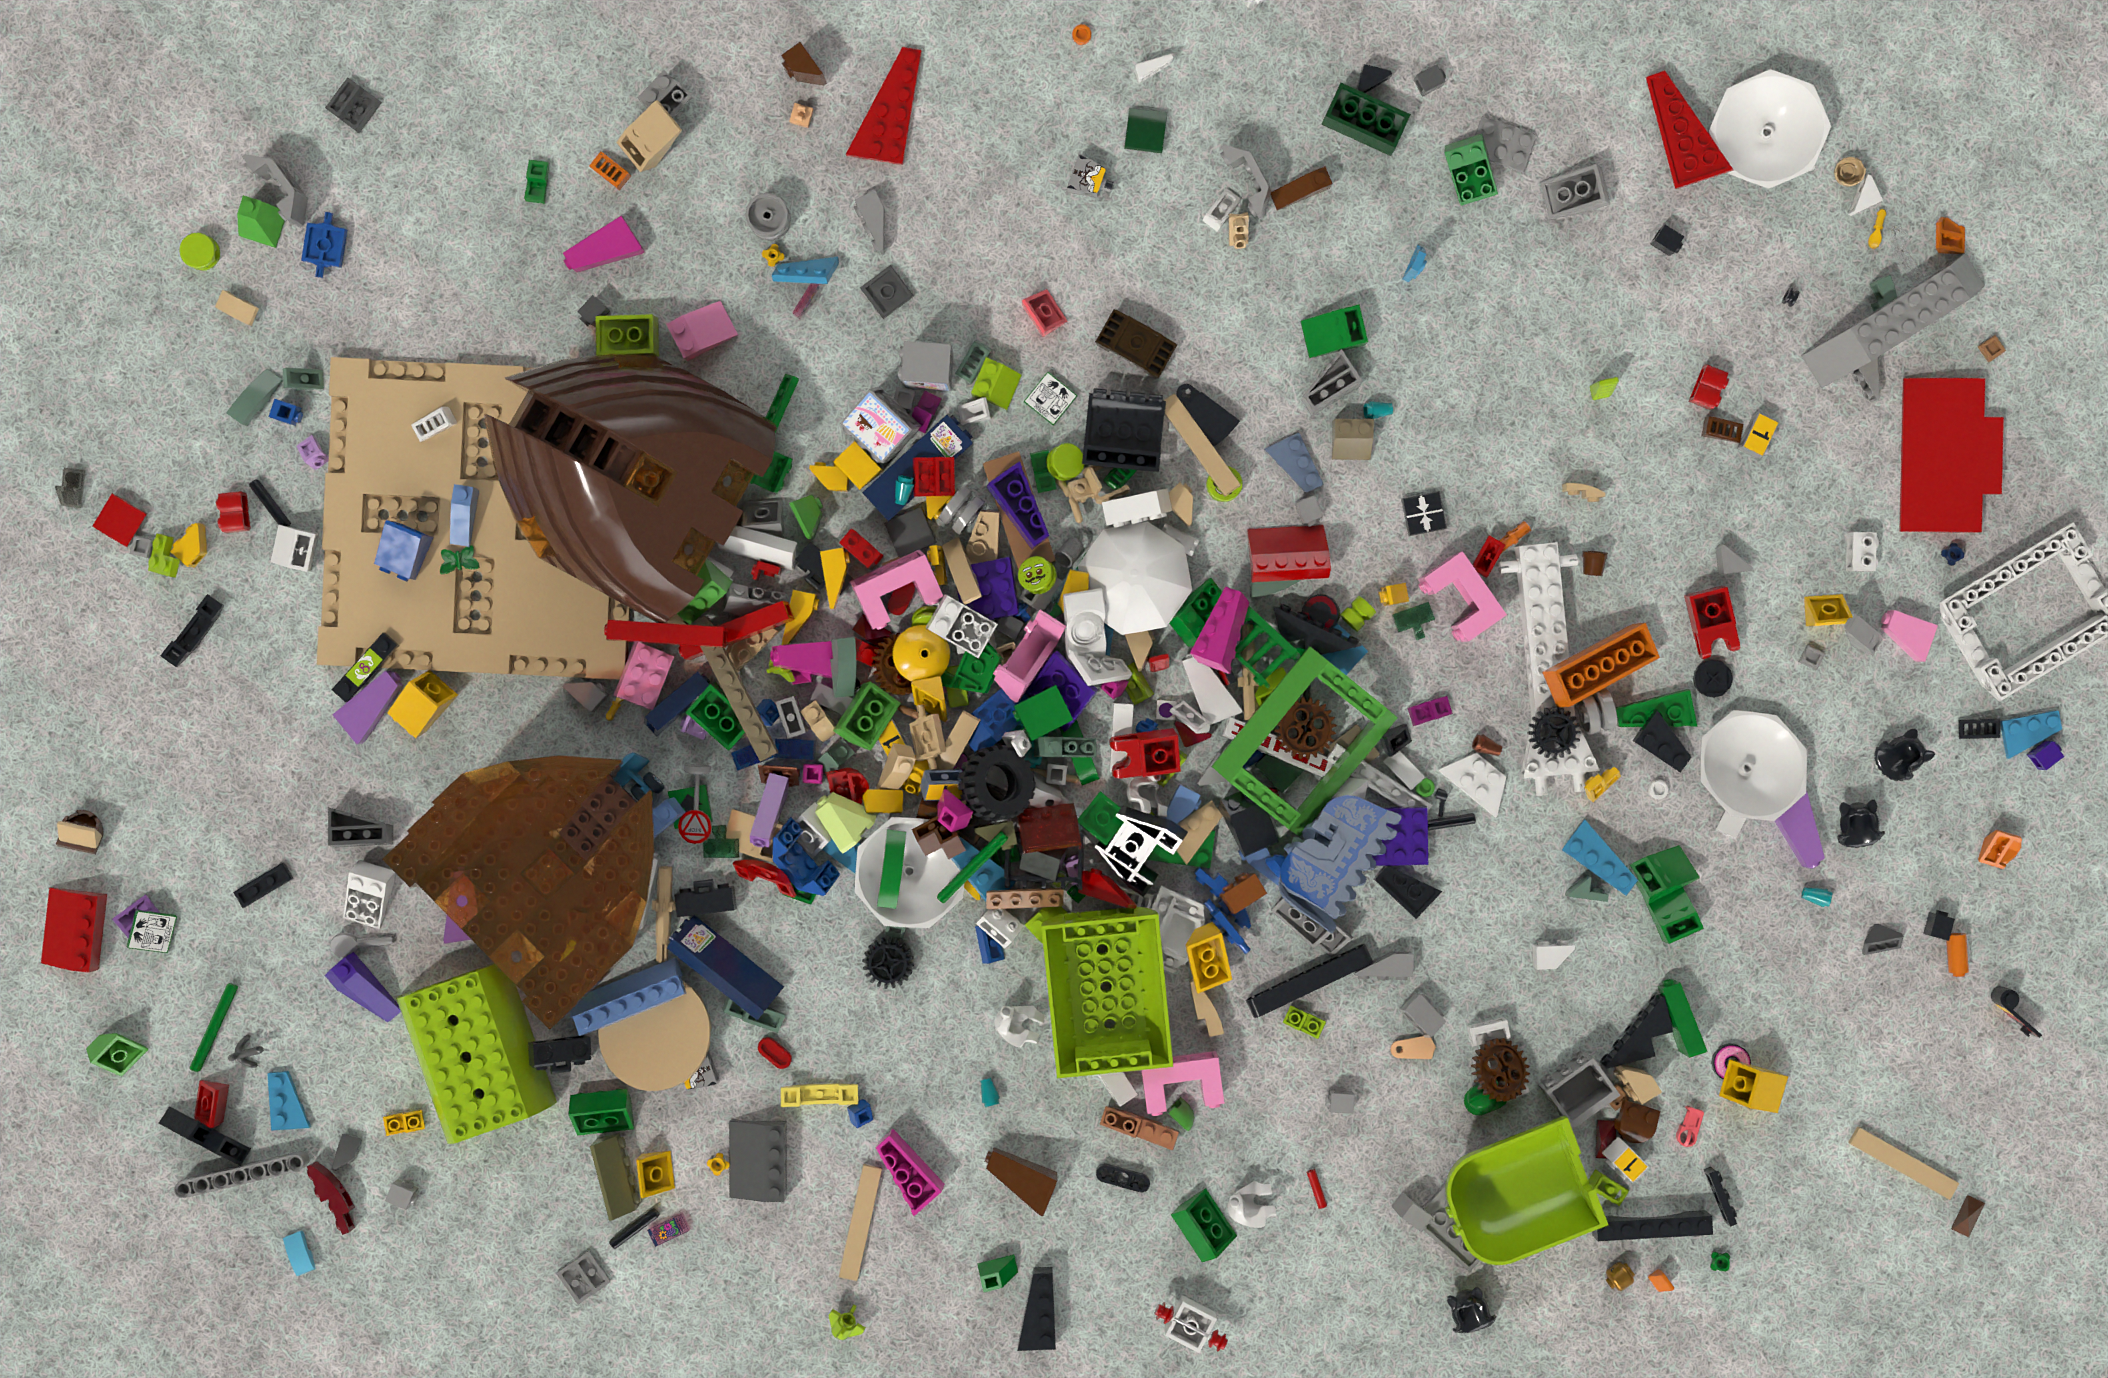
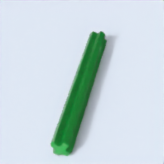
[937,831,1008,903]
[189,983,238,1072]

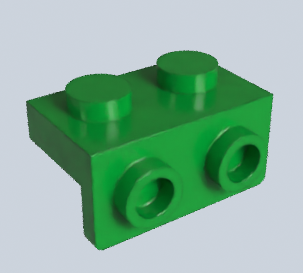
[753,451,793,494]

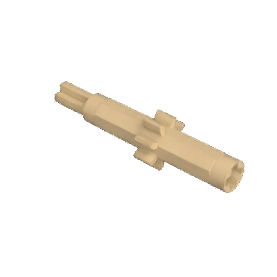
[1238,624,1259,721]
[652,866,676,963]

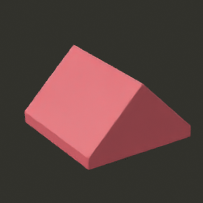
[1022,289,1068,337]

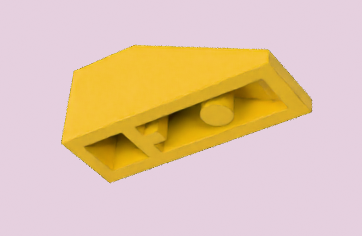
[820,548,850,609]
[781,590,820,645]

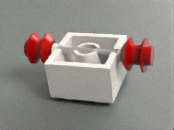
[1154,1295,1228,1353]

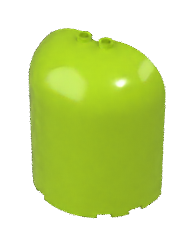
[1445,1115,1608,1265]

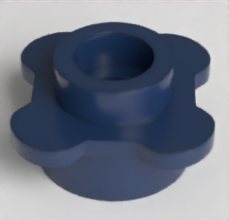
[1941,543,1964,566]

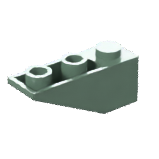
[1034,737,1096,757]

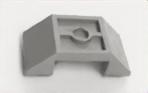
[1220,145,1272,220]
[242,154,308,228]

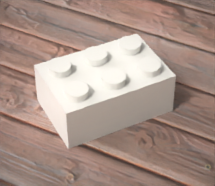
[1102,488,1172,528]

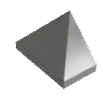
[1862,924,1904,955]

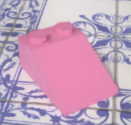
[666,301,738,361]

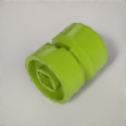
[1340,596,1376,632]

